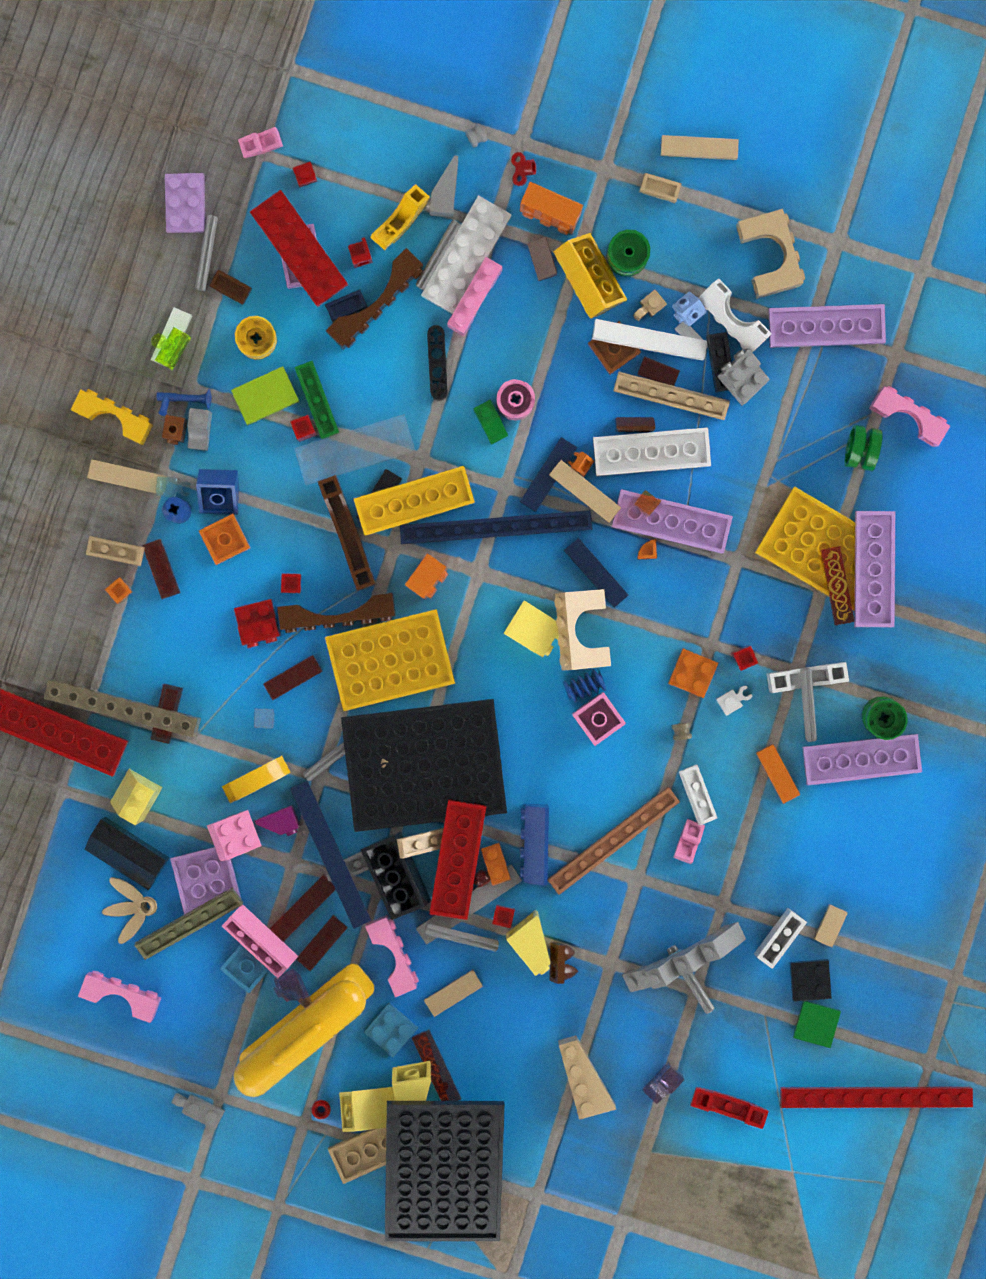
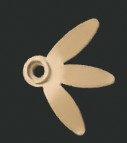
[102,877,157,944]

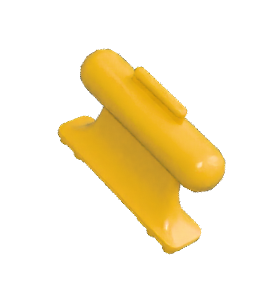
[233,963,375,1097]

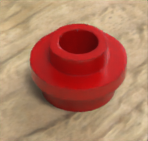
[311,1100,331,1119]

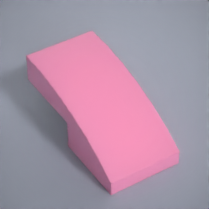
[238,127,283,158]
[673,819,705,864]

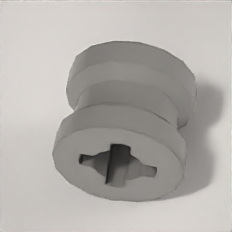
[465,123,487,148]

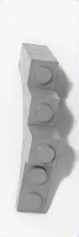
[622,922,746,992]

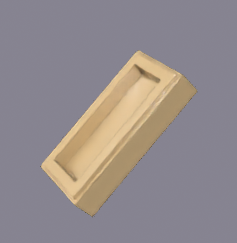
[639,173,681,203]
[814,904,848,947]

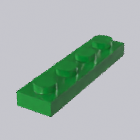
[294,361,340,440]

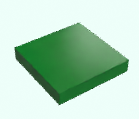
[793,1001,841,1048]

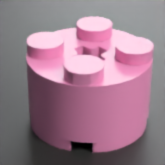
[496,379,535,421]

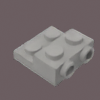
[717,349,770,406]

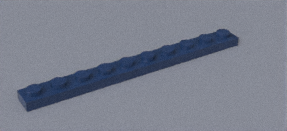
[400,510,592,545]

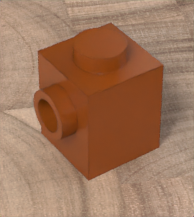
[162,415,188,445]

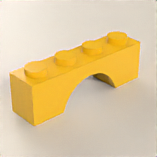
[71,389,153,445]

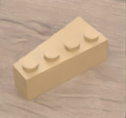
[558,1035,616,1120]

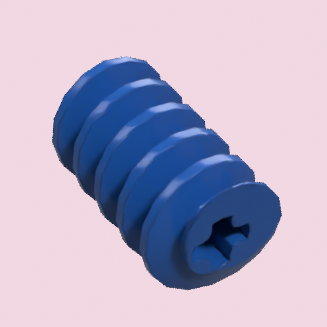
[162,497,191,524]
[563,669,606,702]

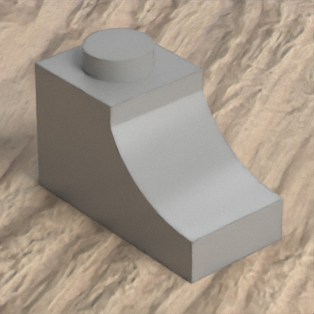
[187,408,212,451]

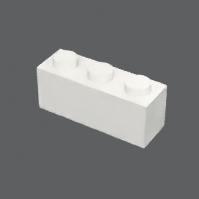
[754,908,807,969]

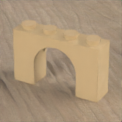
[736,209,805,299]
[554,589,611,670]

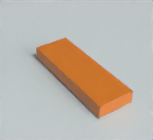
[756,744,800,804]

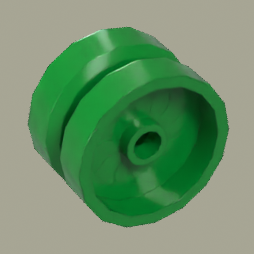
[607,229,651,277]
[844,425,882,471]

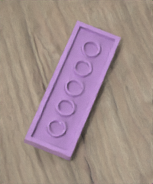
[768,304,886,348]
[612,489,733,554]
[854,511,895,627]
[802,734,922,785]

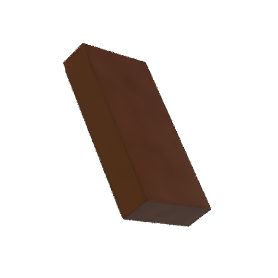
[209,269,252,305]

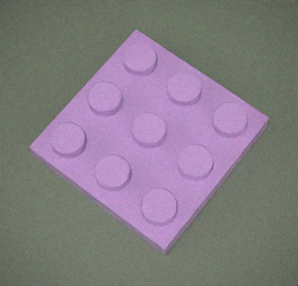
[170,847,241,914]

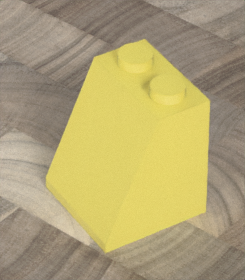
[503,601,559,658]
[110,769,163,825]
[506,910,551,976]
[392,1061,431,1101]
[339,1087,395,1132]

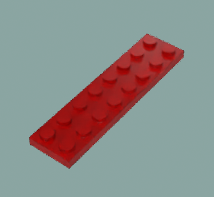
[0,688,128,777]

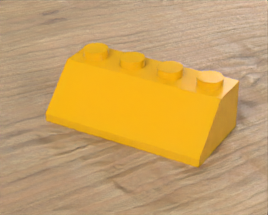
[553,233,627,319]

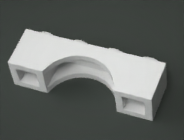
[699,279,772,353]
[766,662,849,693]

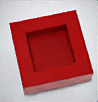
[293,161,317,188]
[281,573,301,593]
[492,905,515,929]

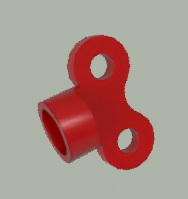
[511,152,536,186]

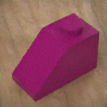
[255,805,301,836]

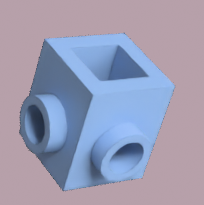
[672,291,707,326]

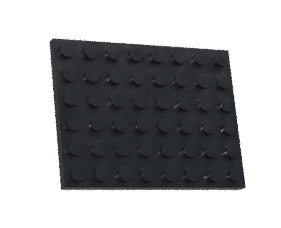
[341,699,507,832]
[385,1101,505,1241]

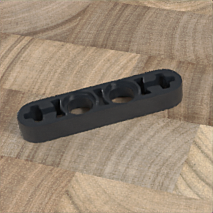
[427,325,448,401]

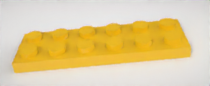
[353,466,475,536]

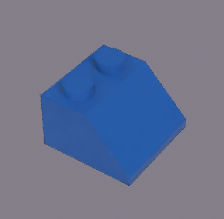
[196,469,239,514]

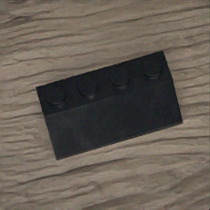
[84,817,170,890]
[361,831,431,920]

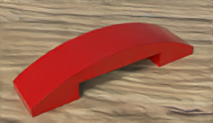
[690,1087,769,1129]

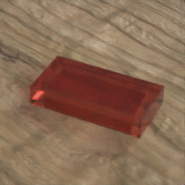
[637,356,680,386]

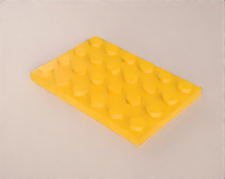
[755,486,855,611]
[325,609,455,711]

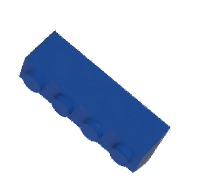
[520,804,549,886]

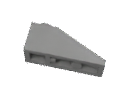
[426,156,459,218]

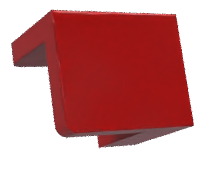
[348,237,373,268]
[290,415,317,442]
[731,645,758,671]

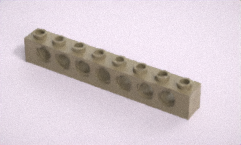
[43,680,201,737]

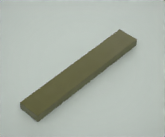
[134,887,243,960]

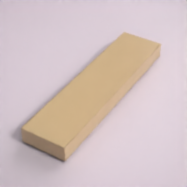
[661,135,739,160]
[87,459,167,495]
[549,460,621,523]

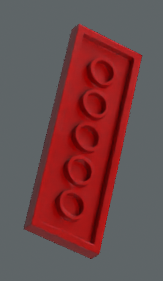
[250,190,348,307]
[429,800,486,920]

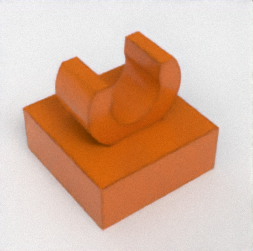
[568,451,594,477]

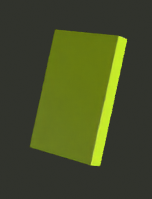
[231,366,300,426]

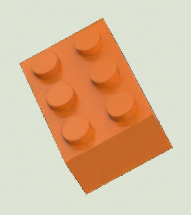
[520,182,583,235]
[405,553,448,600]

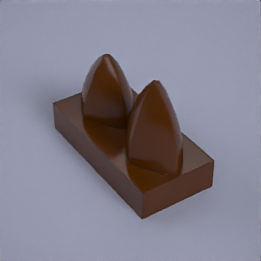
[549,942,578,984]

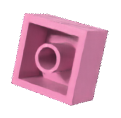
[572,692,626,746]
[207,810,261,861]

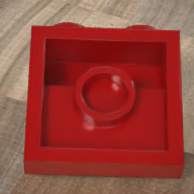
[234,599,281,648]

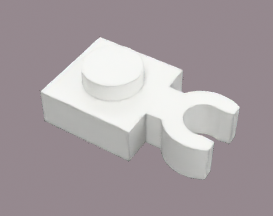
[716,686,753,716]

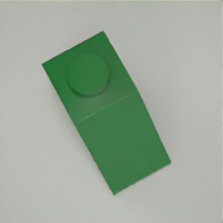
[473,400,508,445]

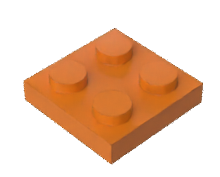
[199,514,251,565]
[668,648,718,698]

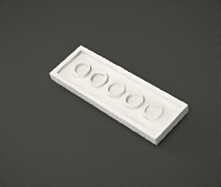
[421,195,512,314]
[593,428,711,476]

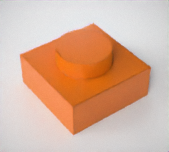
[105,577,133,604]

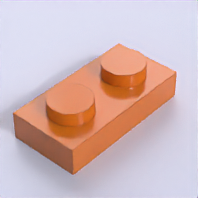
[481,843,511,886]

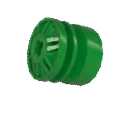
[862,696,908,740]

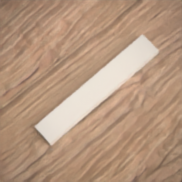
[592,319,707,361]

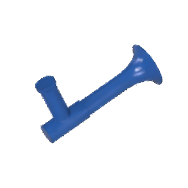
[156,389,212,416]

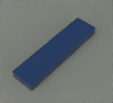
[520,437,577,512]
[564,538,629,608]

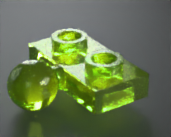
[151,327,191,370]

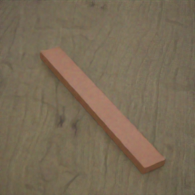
[548,787,680,895]

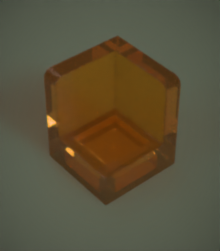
[633,490,661,517]

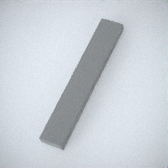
[416,864,522,945]

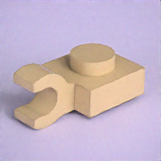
[633,290,667,321]

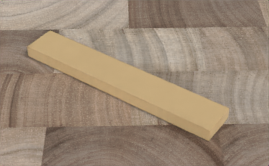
[613,372,730,420]

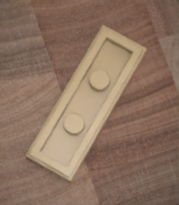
[86,536,145,566]
[397,828,443,858]
[424,969,483,1017]

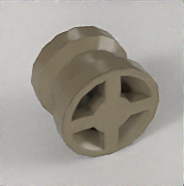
[671,723,692,740]

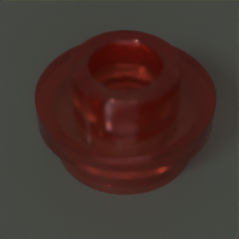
[474,870,490,887]

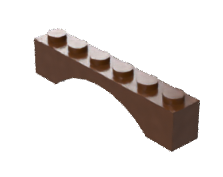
[326,248,423,350]
[317,475,377,591]
[277,593,396,633]

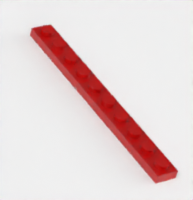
[780,1086,973,1108]

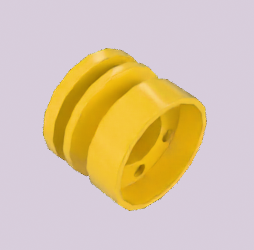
[235,316,277,360]

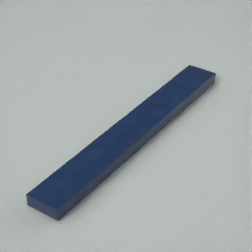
[290,781,372,929]

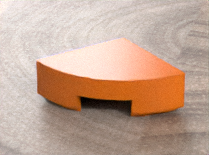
[637,539,657,559]

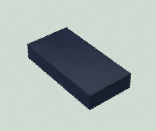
[325,289,368,322]

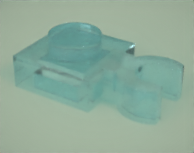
[155,477,190,497]

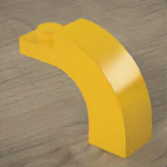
[370,184,430,250]
[222,756,291,803]

